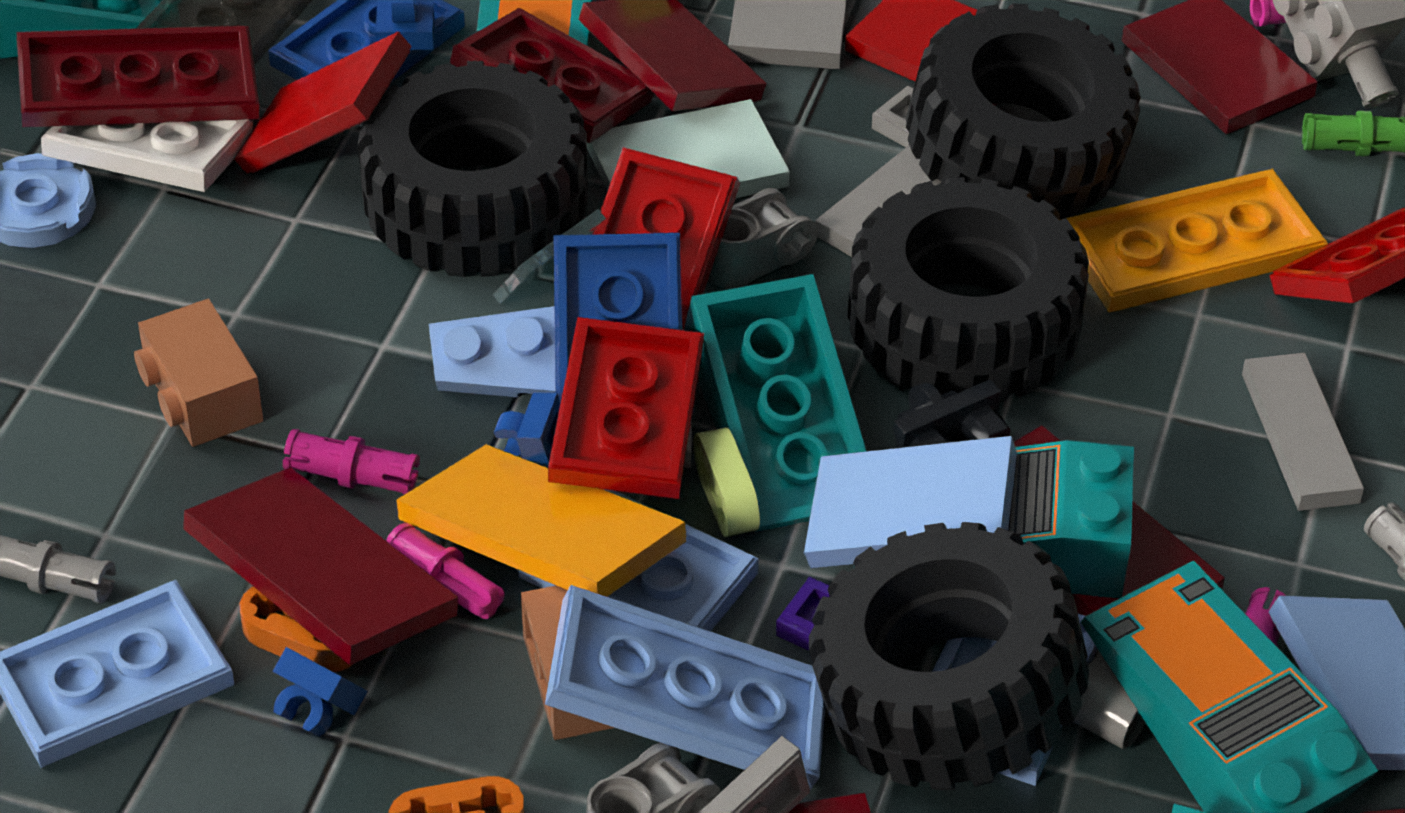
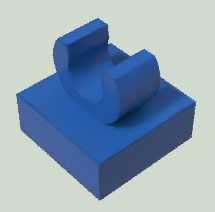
[375,0,435,50]
[494,393,561,468]
[272,647,368,737]

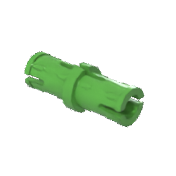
[1302,111,1405,156]

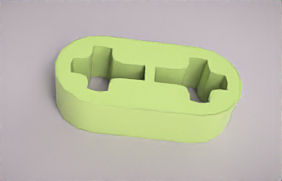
[693,427,760,537]

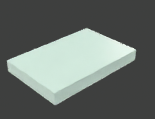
[587,99,790,198]

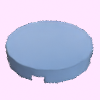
[0,153,96,248]

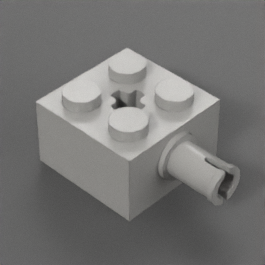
[1273,0,1405,109]

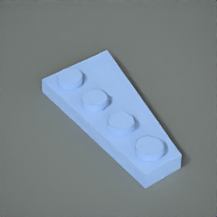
[429,306,695,413]

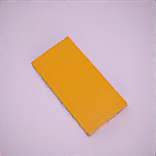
[1061,168,1328,313]
[397,444,686,597]

